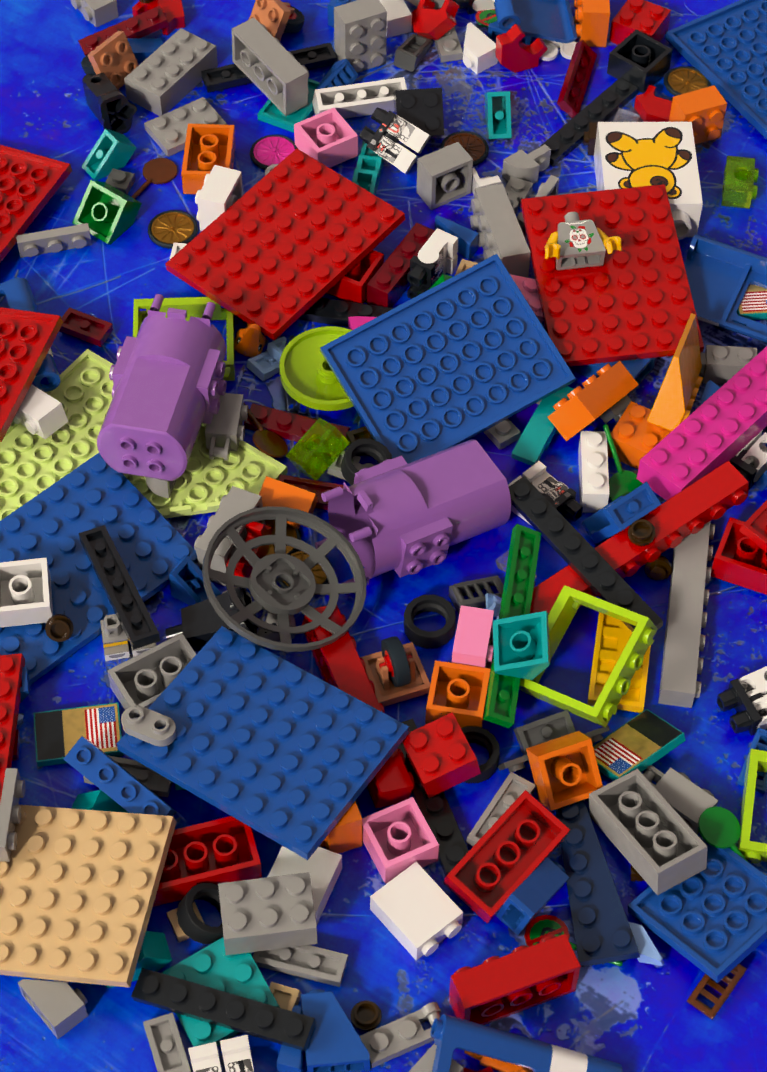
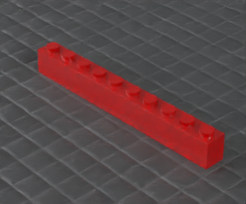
[530,461,749,615]

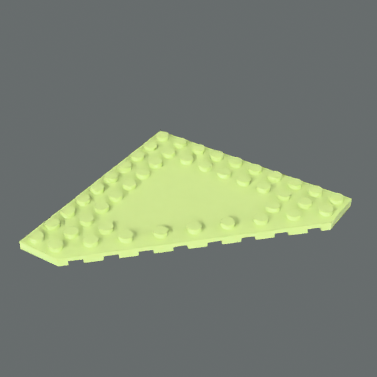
[0,349,288,521]

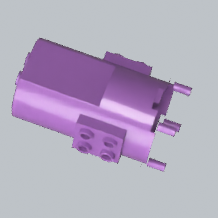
[97,294,227,481]
[315,439,511,585]

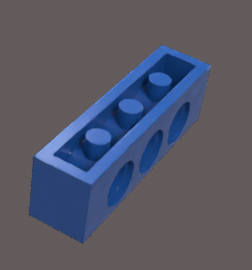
[64,736,177,816]

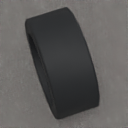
[341,439,392,485]
[404,594,456,649]
[461,726,500,783]
[176,883,223,944]

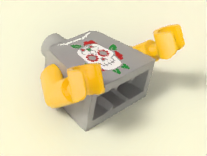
[545,212,622,270]

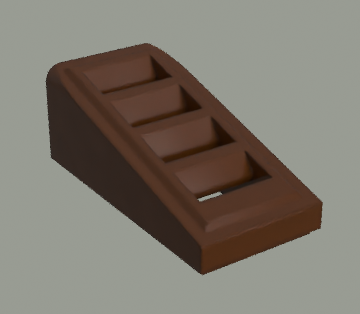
[687,964,747,1020]

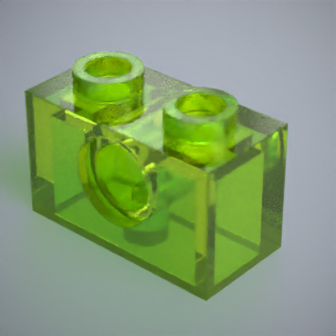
[721,156,759,209]
[286,417,350,480]

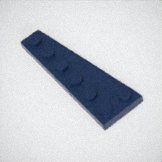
[556,800,640,967]

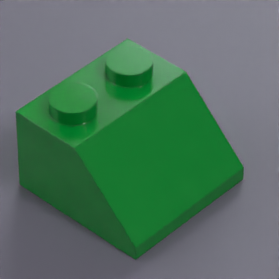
[72,180,142,245]

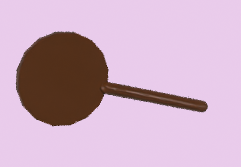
[131,158,177,199]
[244,403,288,458]

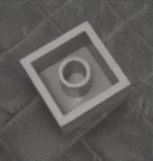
[416,142,473,210]

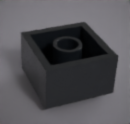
[607,30,673,93]
[393,88,444,137]

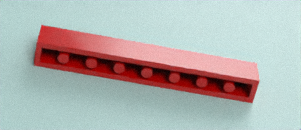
[302,605,415,808]

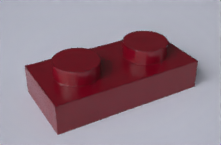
[59,308,113,347]

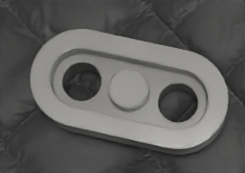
[121,706,177,747]

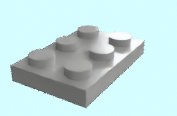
[144,97,227,157]

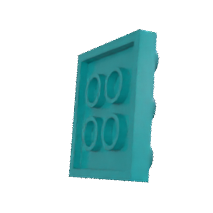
[162,937,280,1047]

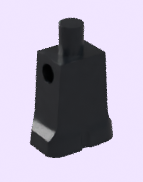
[82,73,137,134]
[165,587,258,652]

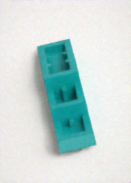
[352,141,384,196]
[511,386,574,466]

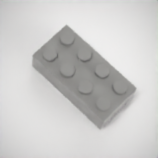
[232,17,309,116]
[124,28,218,116]
[470,183,531,278]
[589,769,708,895]

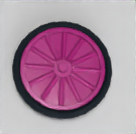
[250,135,298,170]

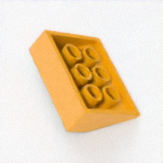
[647,313,703,431]

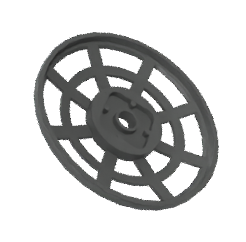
[202,506,367,652]

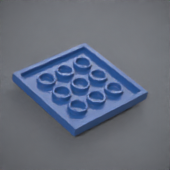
[628,839,767,983]

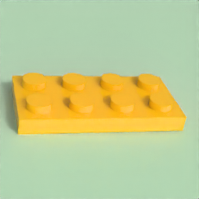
[587,612,651,713]

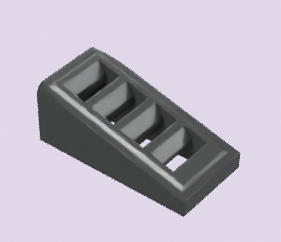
[394,33,433,72]
[449,575,504,614]

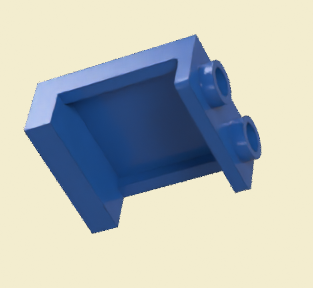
[582,482,661,544]

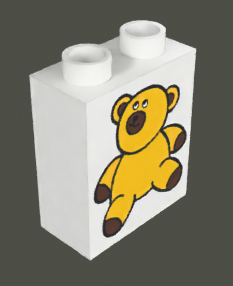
[594,122,703,240]

